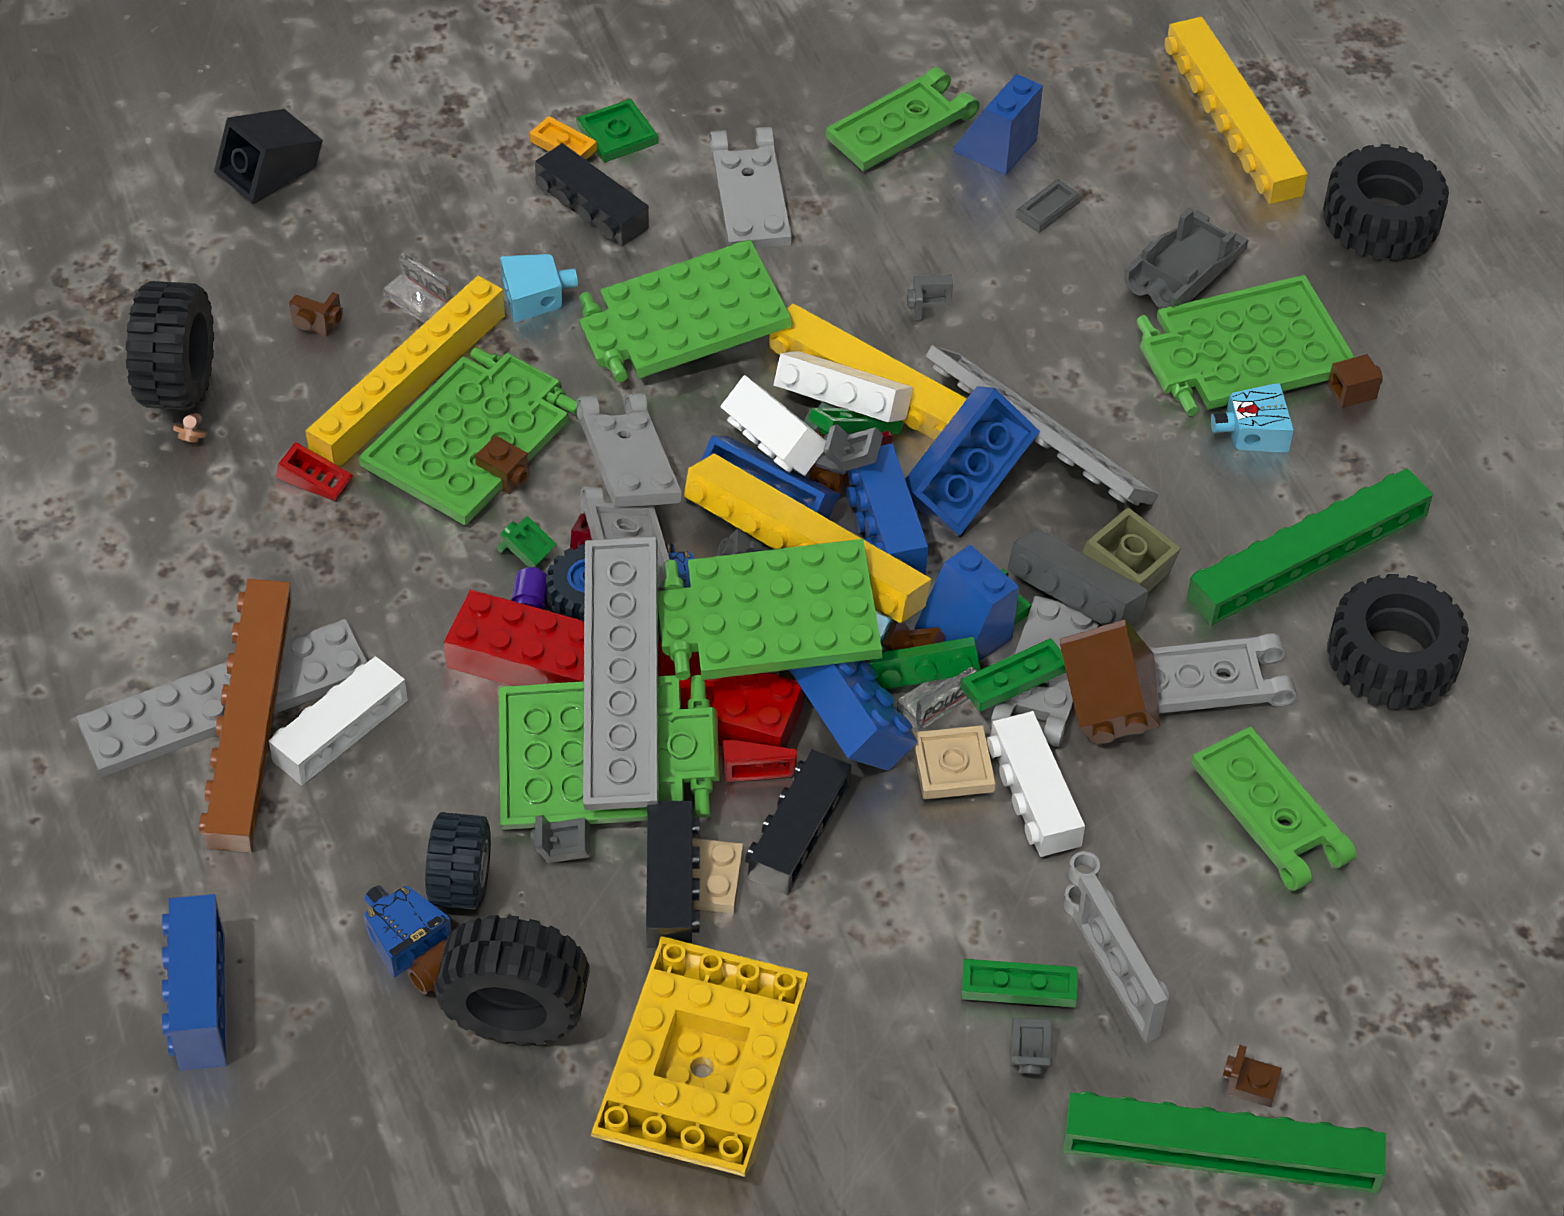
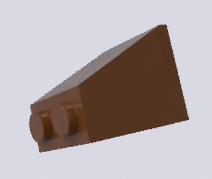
[1060,620,1160,744]

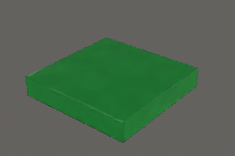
[576,98,659,163]

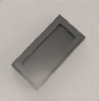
[1016,179,1081,233]

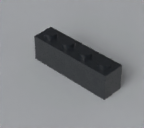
[535,143,649,246]
[745,749,852,895]
[646,801,700,948]

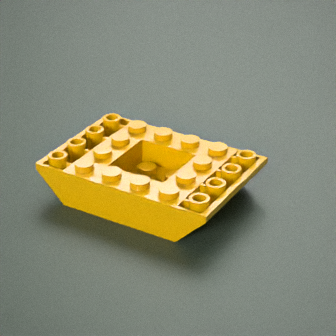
[591,936,809,1177]

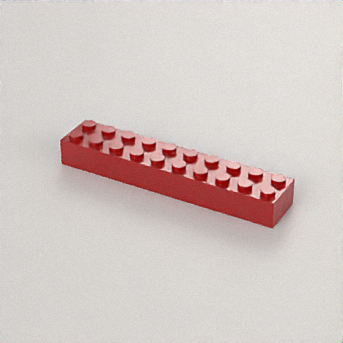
[443,589,803,763]

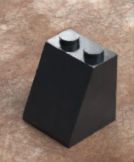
[214,109,323,203]

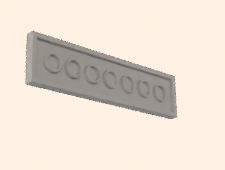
[926,345,1159,506]
[583,537,659,810]
[76,619,367,778]

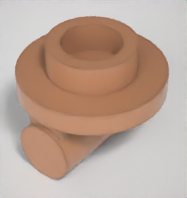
[173,413,207,443]

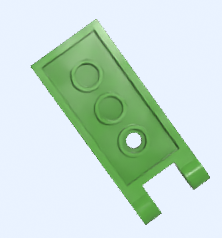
[825,67,980,171]
[1191,726,1356,891]

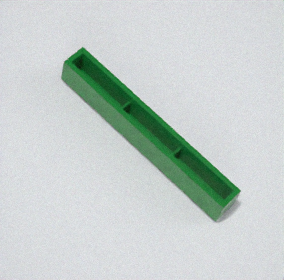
[1063,1091,1386,1194]

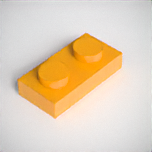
[529,116,597,160]

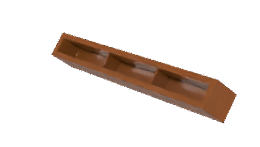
[199,578,292,853]

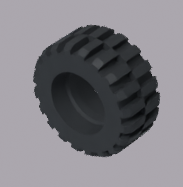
[1323,144,1449,261]
[126,281,214,410]
[1327,574,1469,709]
[434,915,590,1045]

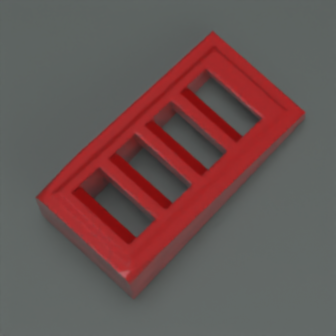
[275,442,353,501]
[722,740,797,782]

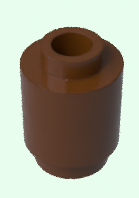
[407,940,446,995]

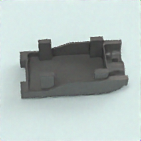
[1124,208,1248,309]

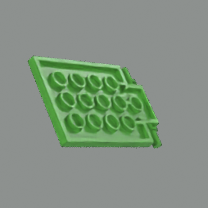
[579,239,792,382]
[1136,275,1354,416]
[359,347,577,526]
[658,539,882,680]
[499,675,720,830]

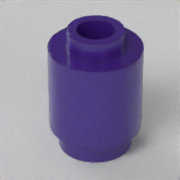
[511,567,548,610]

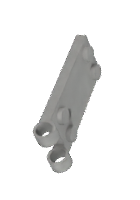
[710,127,791,249]
[576,393,682,508]
[580,486,670,591]
[990,596,1100,747]
[1150,634,1297,713]
[1063,852,1169,1043]

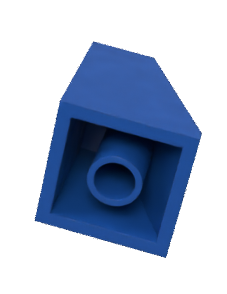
[953,74,1043,175]
[914,544,1019,662]

